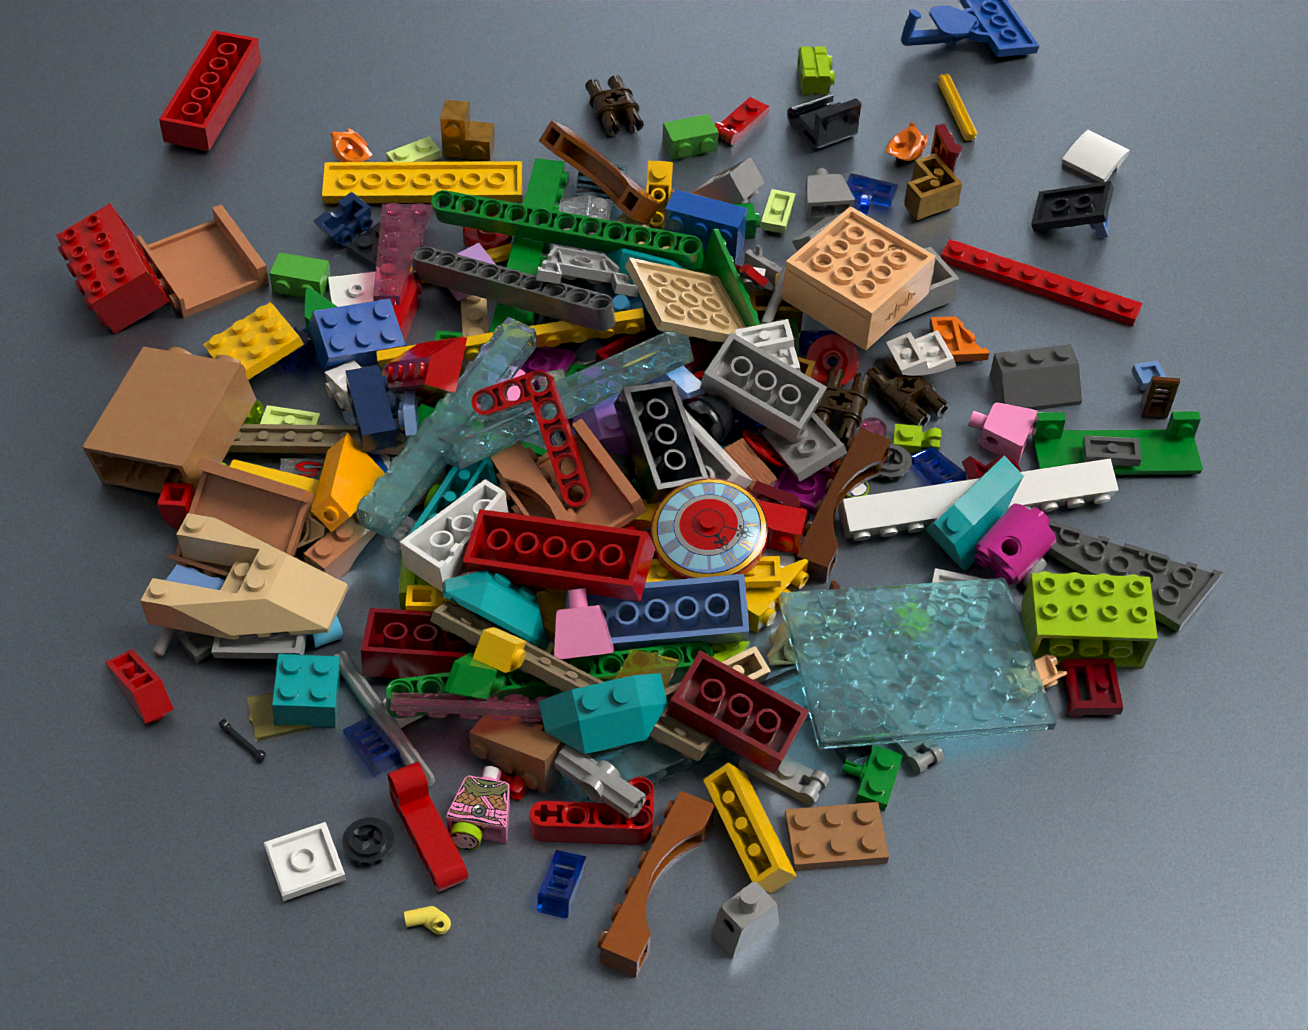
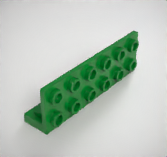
[684,229,761,356]
[1031,411,1203,475]

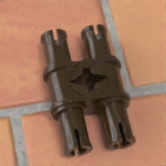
[585,75,644,136]
[865,356,950,427]
[814,367,871,447]

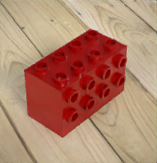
[56,203,169,333]

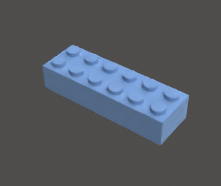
[565,574,750,652]

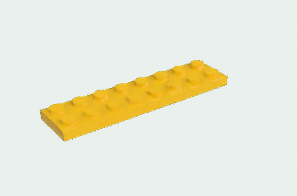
[322,161,522,204]

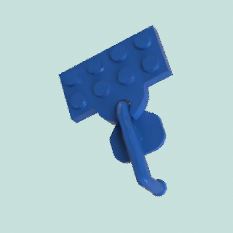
[901,0,1039,57]

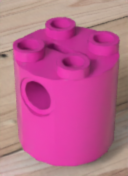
[973,503,1056,587]

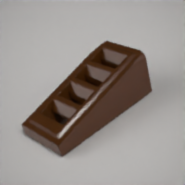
[1140,376,1180,418]

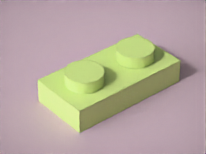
[386,136,441,162]
[760,189,796,234]
[260,405,321,425]

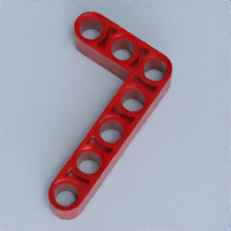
[471,370,592,507]

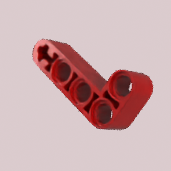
[387,761,469,892]
[529,777,654,845]

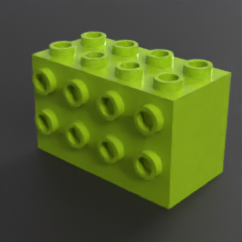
[1021,571,1158,668]

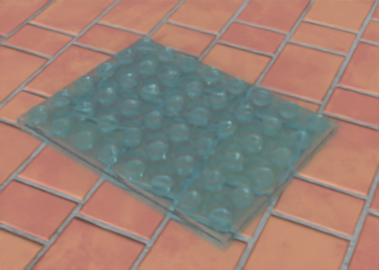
[779,578,1057,749]

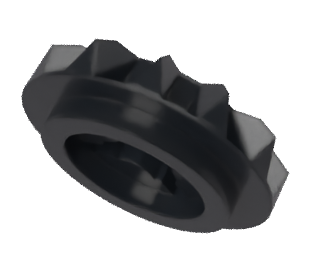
[342,817,394,865]

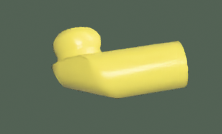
[404,906,451,934]

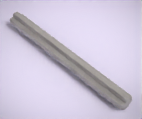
[334,651,435,787]

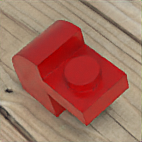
[157,482,195,530]

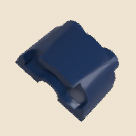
[313,191,373,246]

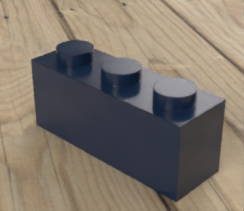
[345,365,401,452]

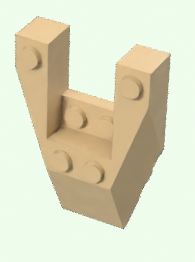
[140,513,349,640]

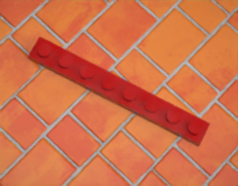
[941,239,1143,326]

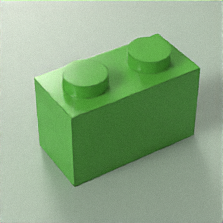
[662,114,718,160]
[269,252,331,298]

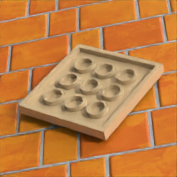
[625,257,746,343]

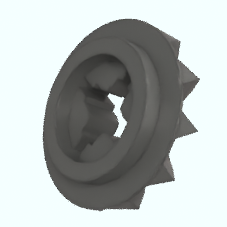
[879,443,912,481]

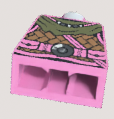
[446,766,510,843]

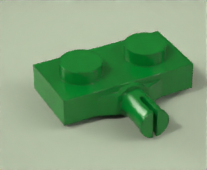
[842,744,903,811]

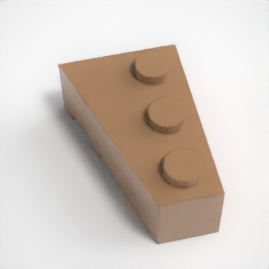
[469,707,566,794]

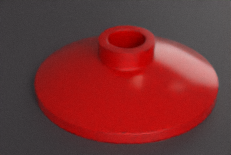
[806,334,859,386]
[742,429,786,467]

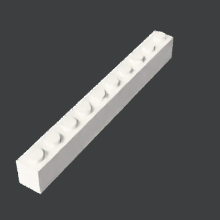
[837,459,1119,541]

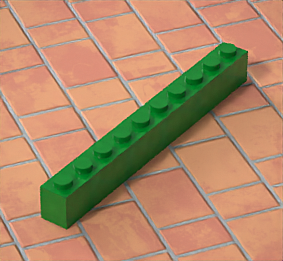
[489,158,569,354]

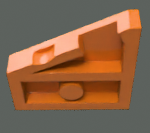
[929,316,989,362]

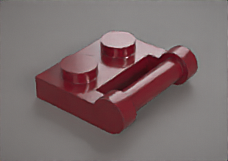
[930,124,962,174]
[752,480,810,524]
[1059,658,1123,718]

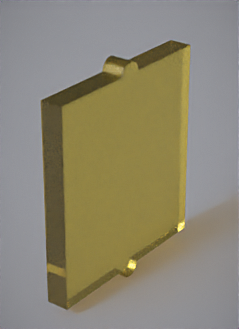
[616,649,679,690]
[247,692,310,741]

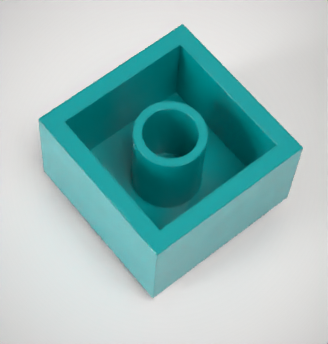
[272,654,340,728]

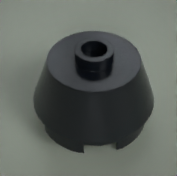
[684,394,735,445]

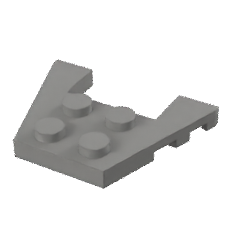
[536,246,639,297]

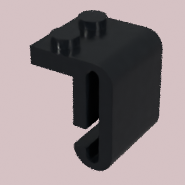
[787,94,862,150]

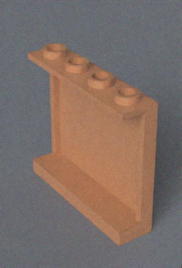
[136,204,269,318]
[496,418,647,528]
[166,458,315,578]

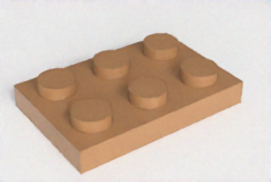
[784,802,889,871]

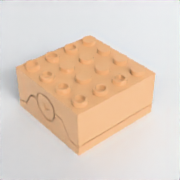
[782,206,936,350]

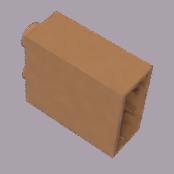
[82,347,257,494]

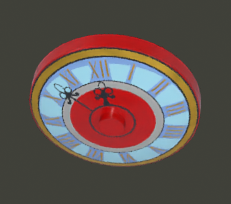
[651,478,768,579]

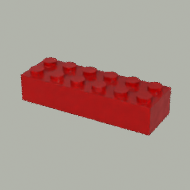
[159,30,261,151]
[463,509,655,602]

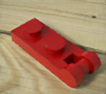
[715,97,769,145]

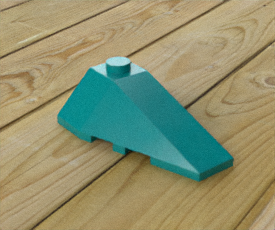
[925,455,1024,571]

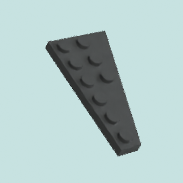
[1047,521,1223,632]

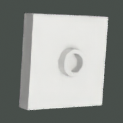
[328,271,384,307]
[264,822,346,901]

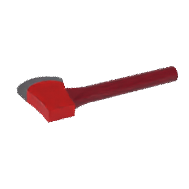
[734,264,775,293]

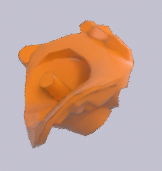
[885,122,929,161]
[330,128,373,162]

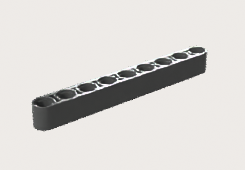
[412,246,616,331]

